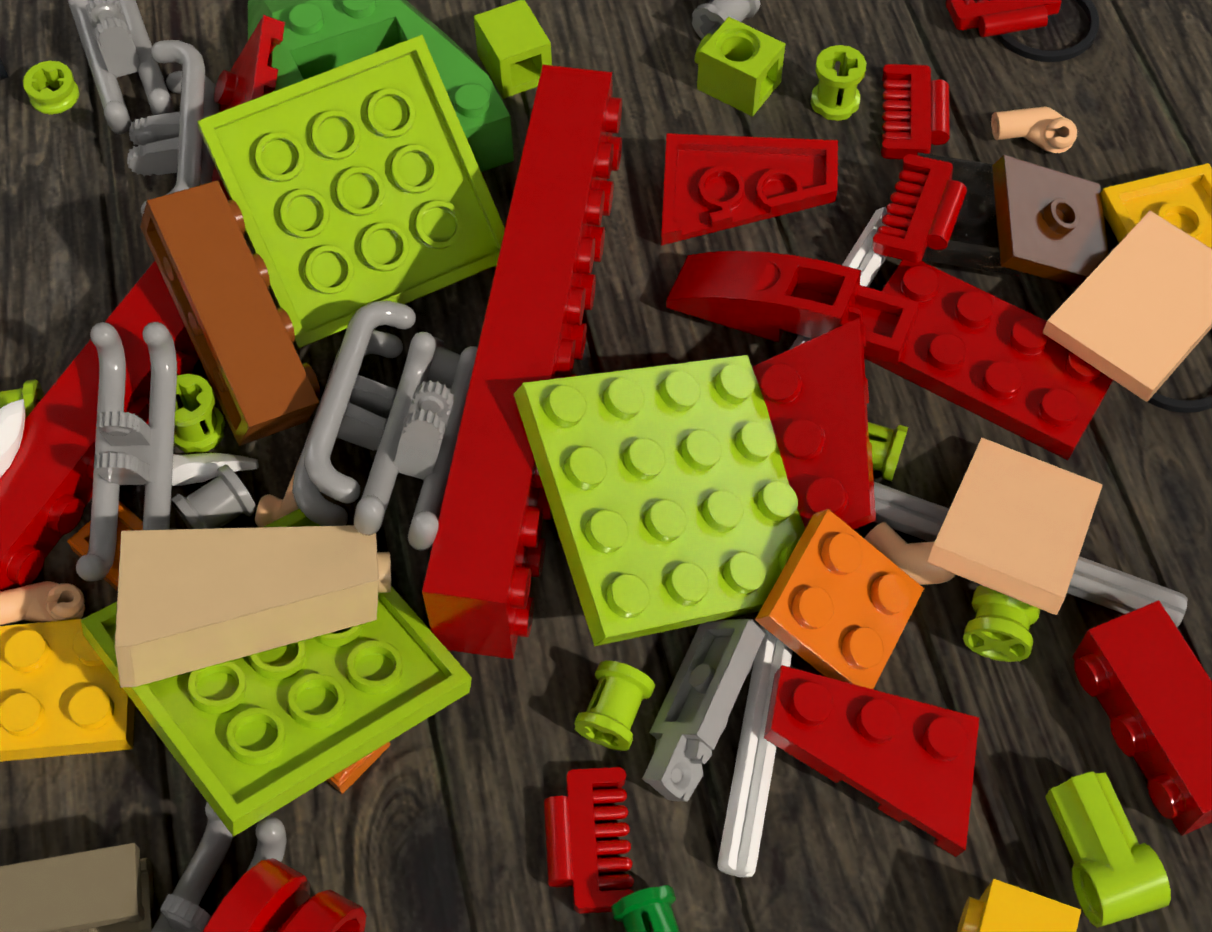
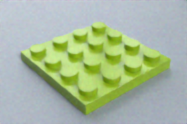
[197,35,505,349]
[514,355,805,647]
[81,509,472,837]

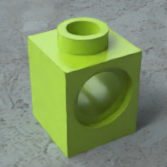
[695,17,786,117]

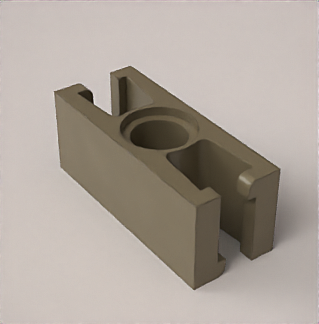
[0,843,155,932]

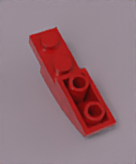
[666,251,919,365]

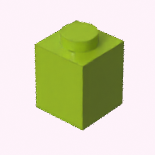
[474,0,552,99]

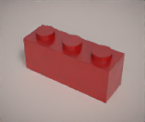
[1072,600,1212,836]

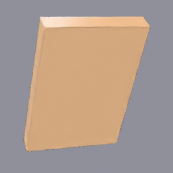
[1043,211,1212,402]
[927,438,1103,615]

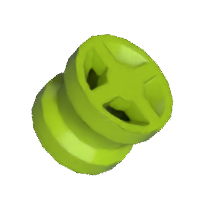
[963,585,1040,662]

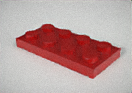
[864,260,1114,460]

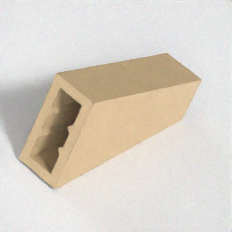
[115,525,391,688]

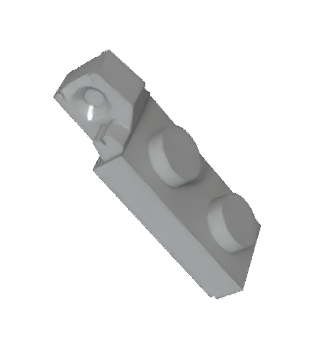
[642,619,766,802]

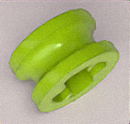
[23,60,79,115]

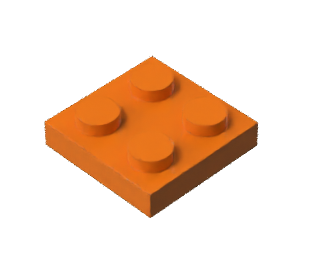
[755,509,924,689]

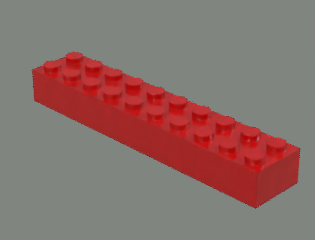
[422,65,622,659]

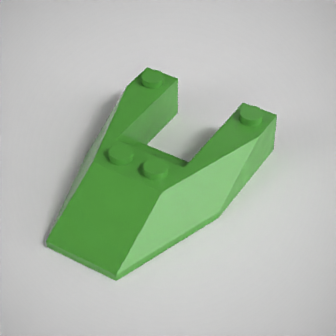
[248,0,514,172]

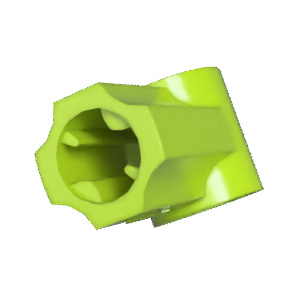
[1045,771,1171,928]

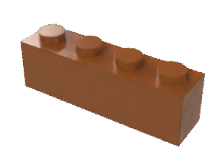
[140,180,320,446]

